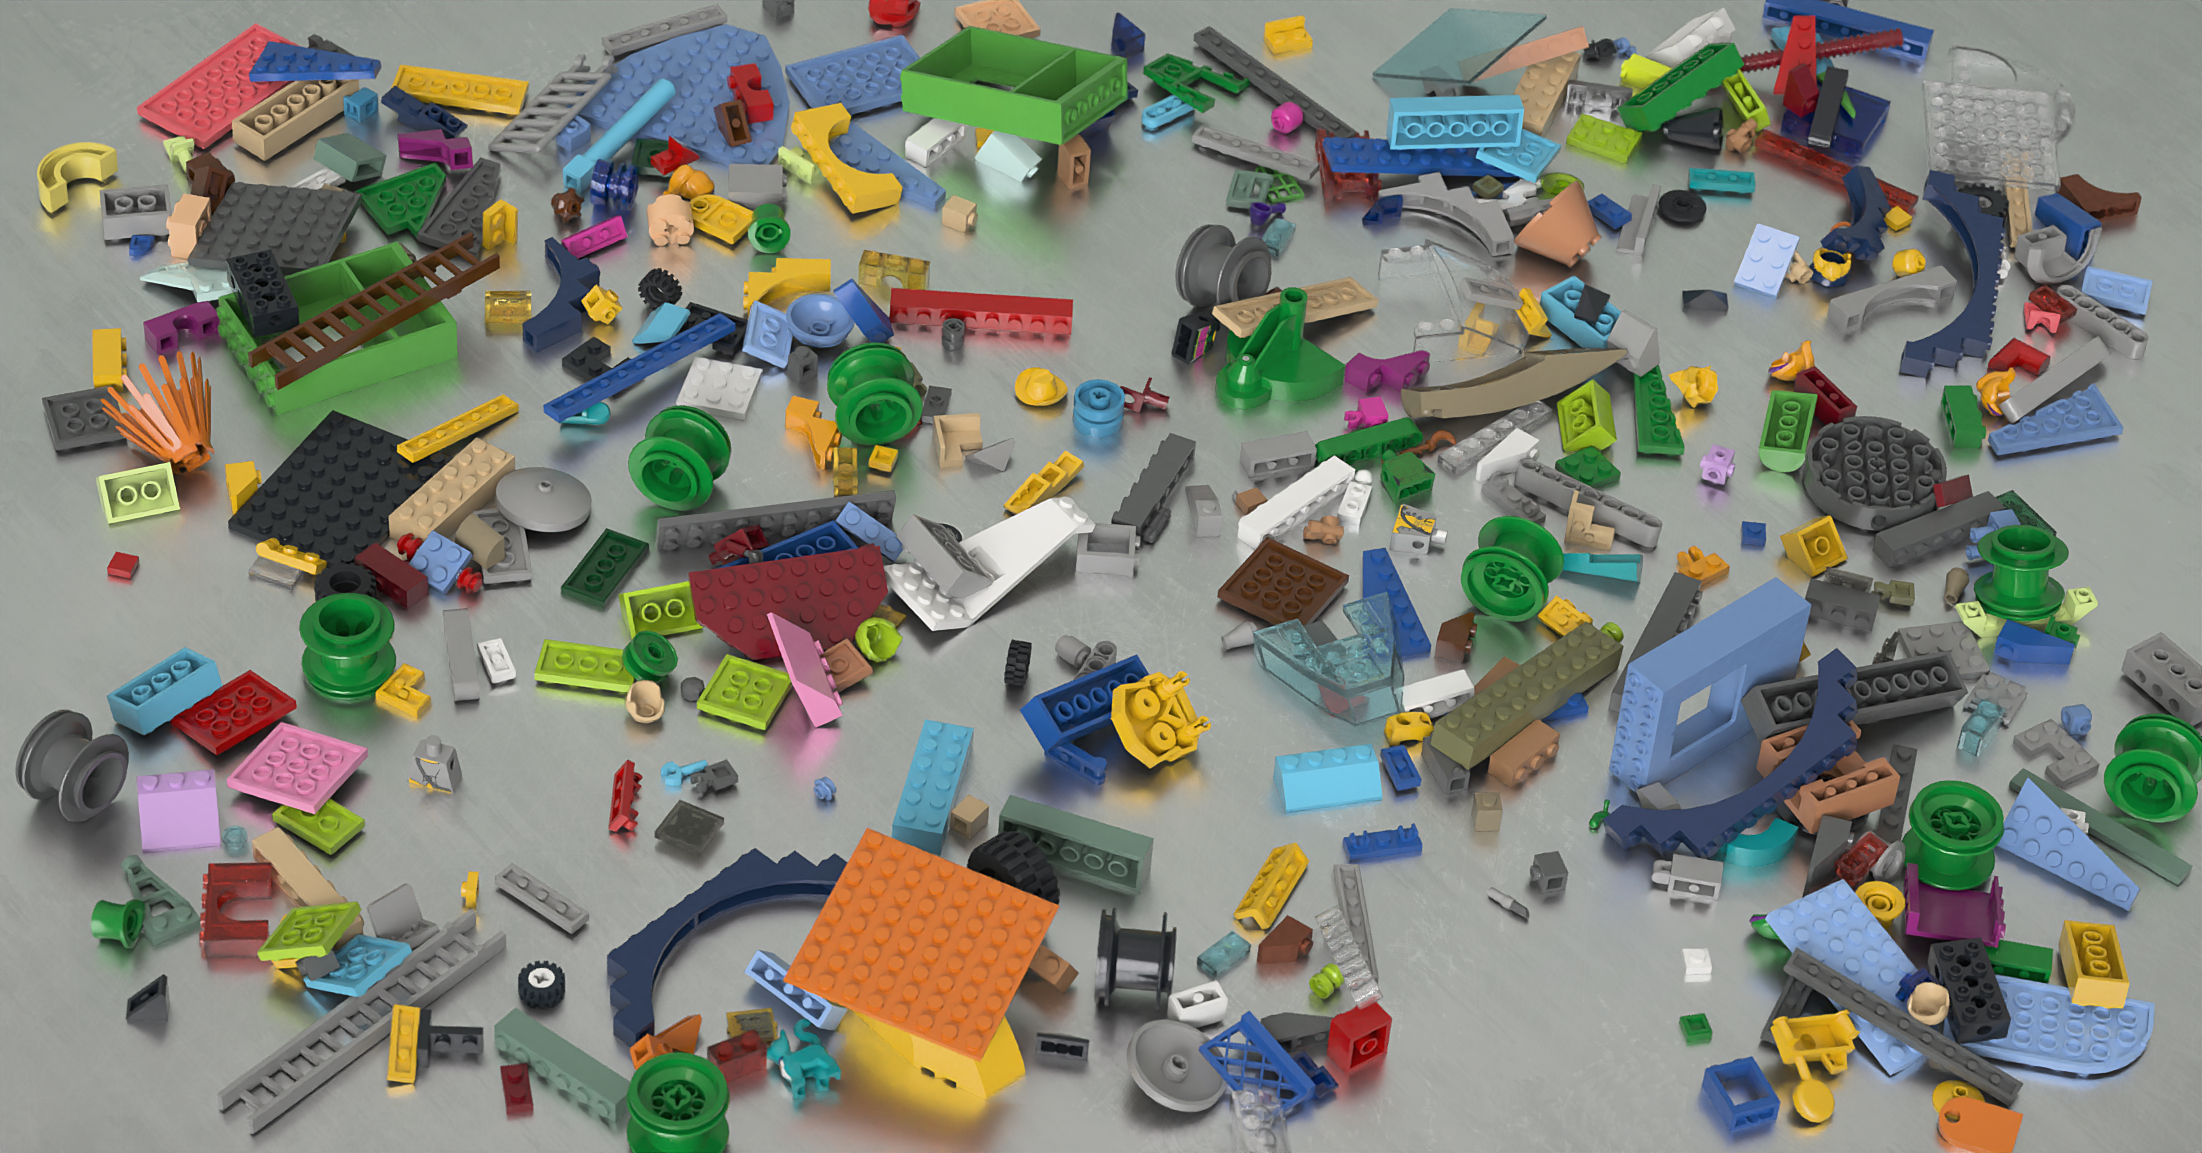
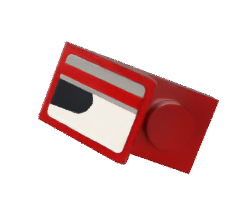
[651,136,700,175]

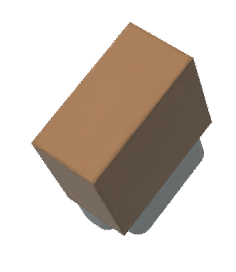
[1232,484,1268,515]

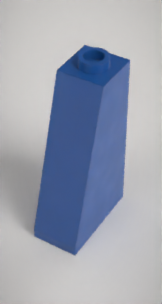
[2034,193,2102,261]

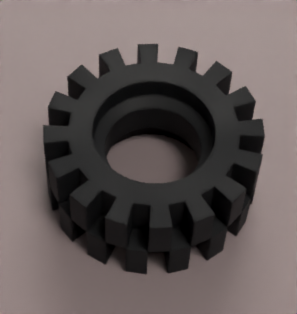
[638,268,683,309]
[1004,639,1032,686]

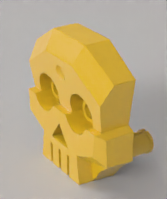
[1111,671,1211,768]

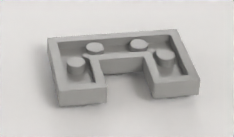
[2013,719,2100,788]

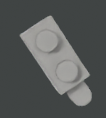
[1652,854,1724,901]

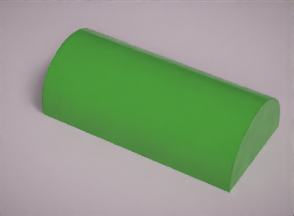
[1759,390,1818,472]

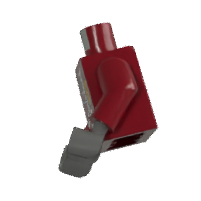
[708,524,772,567]

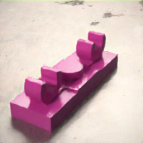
[561,215,628,258]

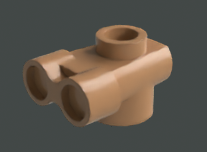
[1725,118,1757,153]
[1303,516,1344,544]

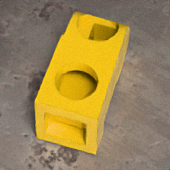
[1384,712,1434,746]

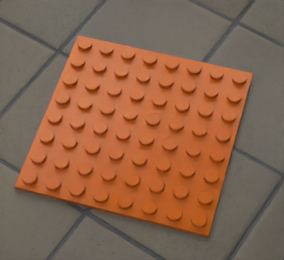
[783,828,1059,1062]

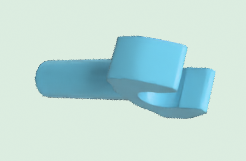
[661,760,708,786]

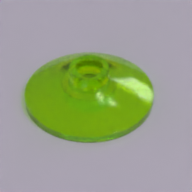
[1541,172,1584,196]

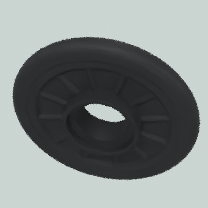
[1658,190,1706,222]

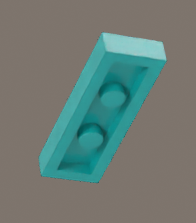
[1688,168,1756,193]

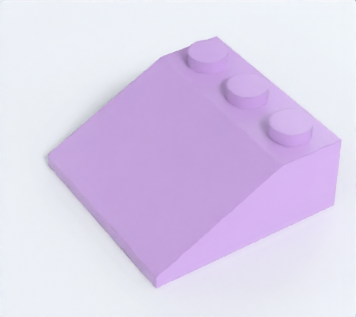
[136,769,221,853]

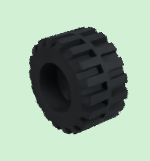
[314,563,377,602]

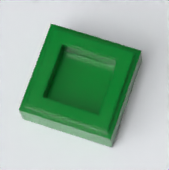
[1679,1013,1713,1042]

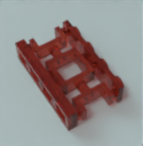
[1315,129,1381,202]

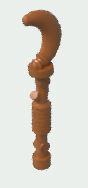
[1381,430,1457,464]

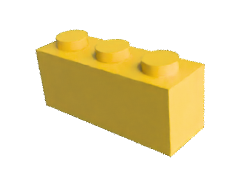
[92,328,127,392]

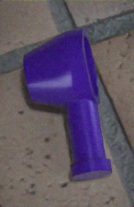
[1250,202,1286,226]

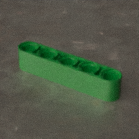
[1315,417,1423,465]

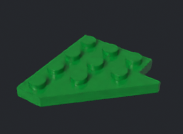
[355,163,446,238]

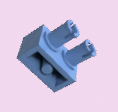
[1965,509,2021,566]

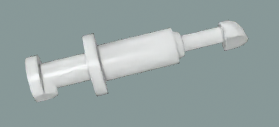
[1997,245,2010,279]

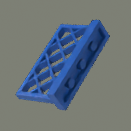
[1199,1011,1315,1126]

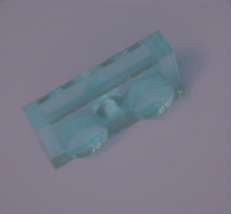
[1261,218,1296,256]
[1197,931,1251,978]

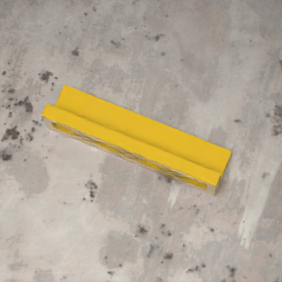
[1233,842,1309,929]

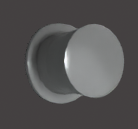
[1852,831,1905,884]

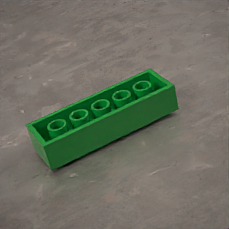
[1617,43,1744,132]

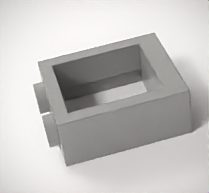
[1076,523,1140,576]

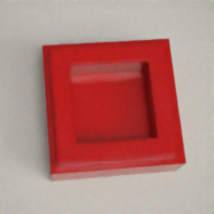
[107,552,140,579]

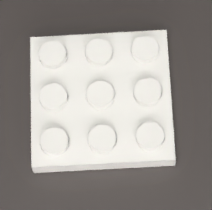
[676,357,762,421]

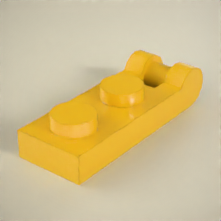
[256,538,327,574]

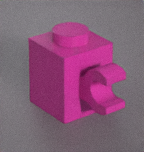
[1344,397,1389,429]

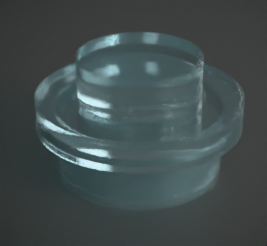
[222,826,248,850]

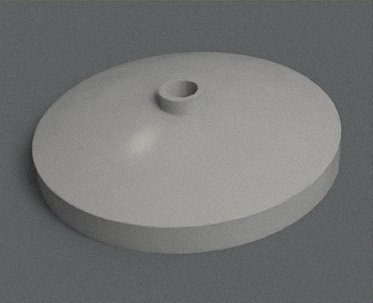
[495,467,592,532]
[1127,1020,1228,1112]

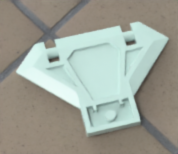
[140,261,233,302]

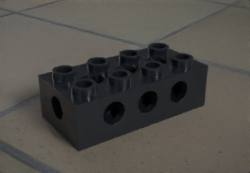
[226,249,299,338]
[1927,937,2011,1044]

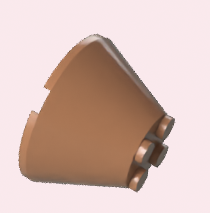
[1514,180,1602,268]

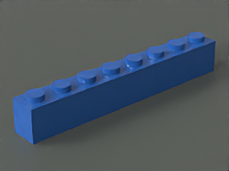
[1762,0,1934,61]

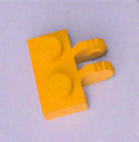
[1676,546,1730,586]

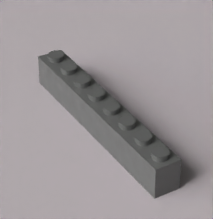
[1609,572,1703,713]

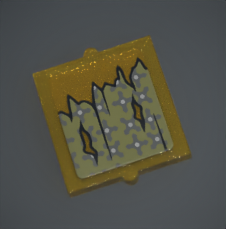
[726,1008,778,1049]

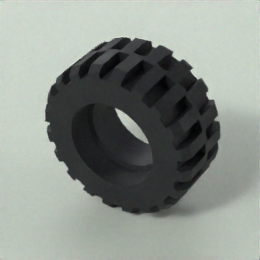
[967,831,1060,905]

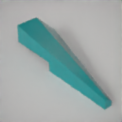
[1563,553,1643,583]

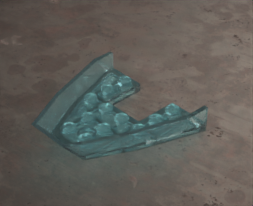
[1253,591,1405,727]

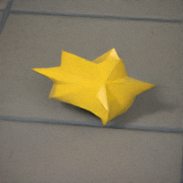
[1668,366,1718,409]

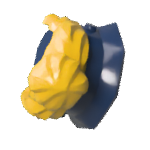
[1809,247,1852,288]

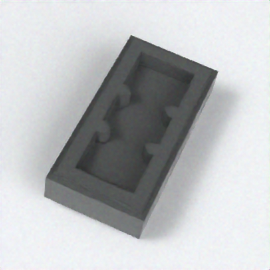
[921,385,952,423]

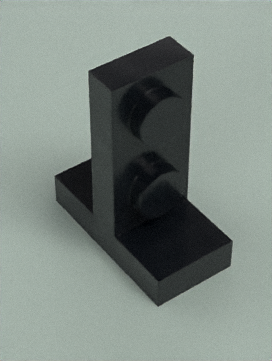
[417,1009,484,1067]

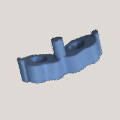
[1613,37,1637,58]

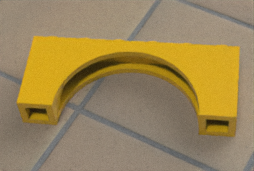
[791,103,903,214]

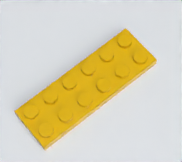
[391,64,529,115]

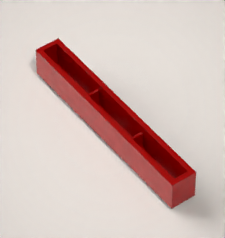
[889,288,1073,334]

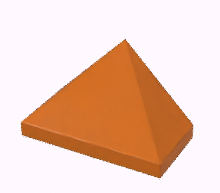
[654,1014,702,1054]

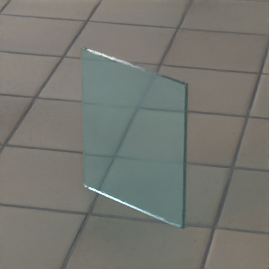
[1372,8,1547,84]

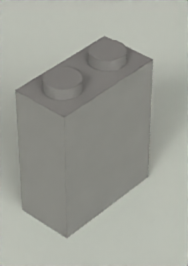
[729,164,787,210]

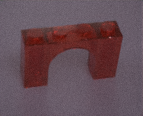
[199,862,273,958]

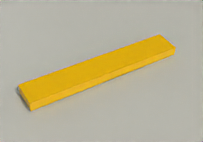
[397,394,519,463]

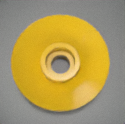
[1932,1080,1985,1122]

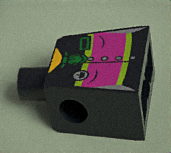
[1171,312,1221,365]

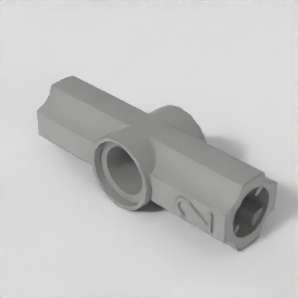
[1503,197,1555,227]

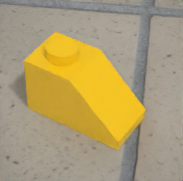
[225,461,262,514]

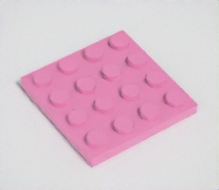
[226,722,368,814]

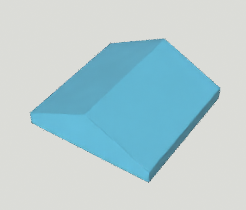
[632,302,691,344]

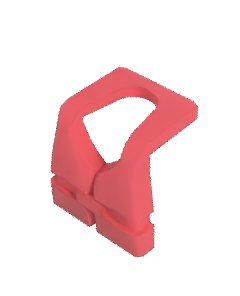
[2024,302,2061,333]

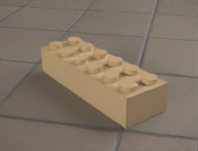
[1513,52,1581,138]
[232,79,359,161]
[389,438,515,544]

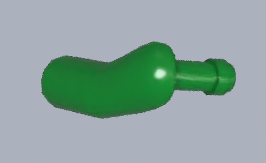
[1589,799,1610,828]

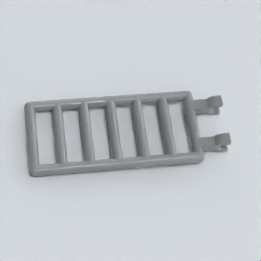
[488,55,618,153]

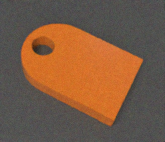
[1938,1097,2024,1153]

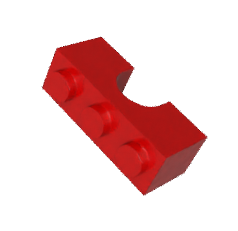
[727,63,774,124]

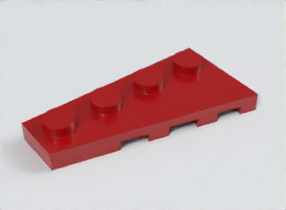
[1773,16,1816,95]

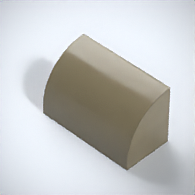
[455,513,505,570]

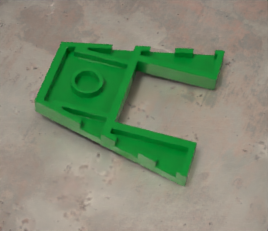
[1143,53,1250,113]

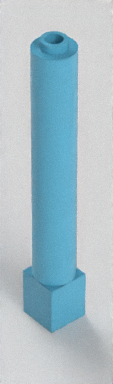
[562,79,676,194]

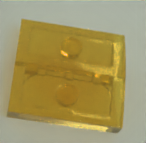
[485,291,531,323]

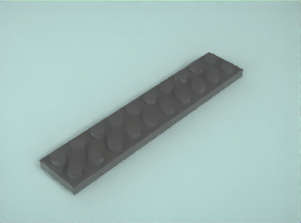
[655,490,896,551]

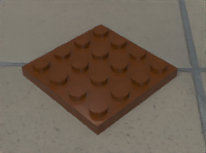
[1217,537,1349,635]

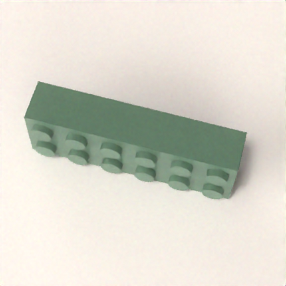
[998,795,1154,894]

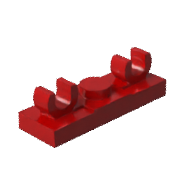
[608,760,643,832]

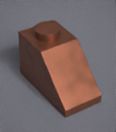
[1257,915,1313,964]

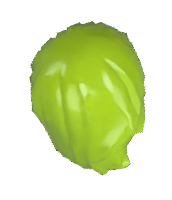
[855,617,903,663]

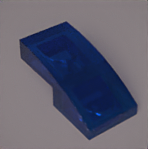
[1292,1050,1339,1099]

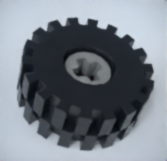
[1958,183,2009,227]

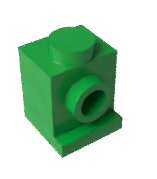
[2044,616,2080,648]

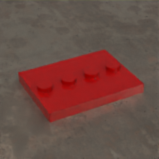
[171,670,297,755]

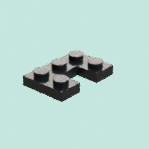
[676,302,748,355]
[562,336,631,397]

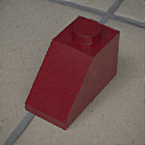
[1783,63,1819,117]

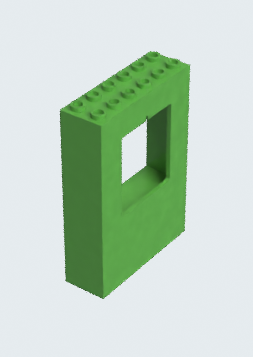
[900,26,1128,145]
[216,242,458,415]

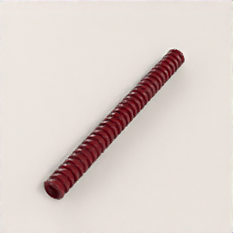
[1740,28,1903,74]

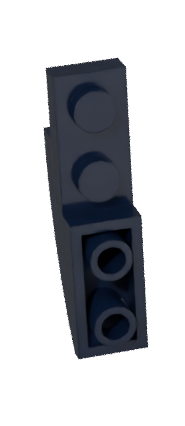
[381,86,468,139]

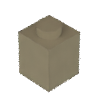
[1471,792,1503,831]

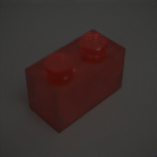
[707,1029,767,1083]

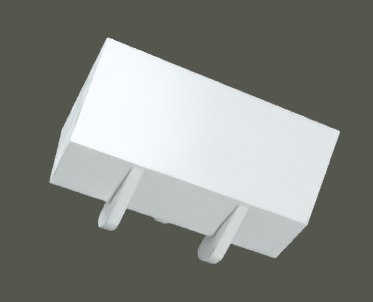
[1646,7,1735,68]

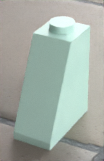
[975,131,1042,182]

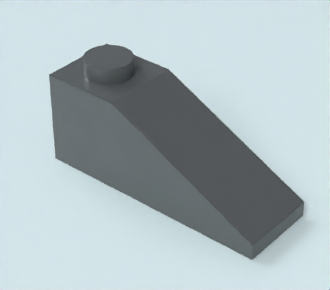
[1261,1012,1334,1054]

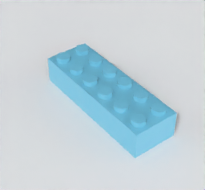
[1386,95,1524,149]
[892,719,974,855]

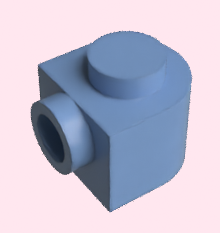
[2061,704,2092,735]

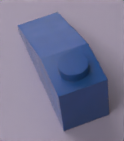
[833,279,894,343]
[1994,619,2075,665]

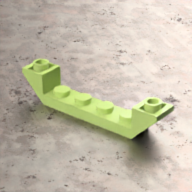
[1955,587,2098,638]

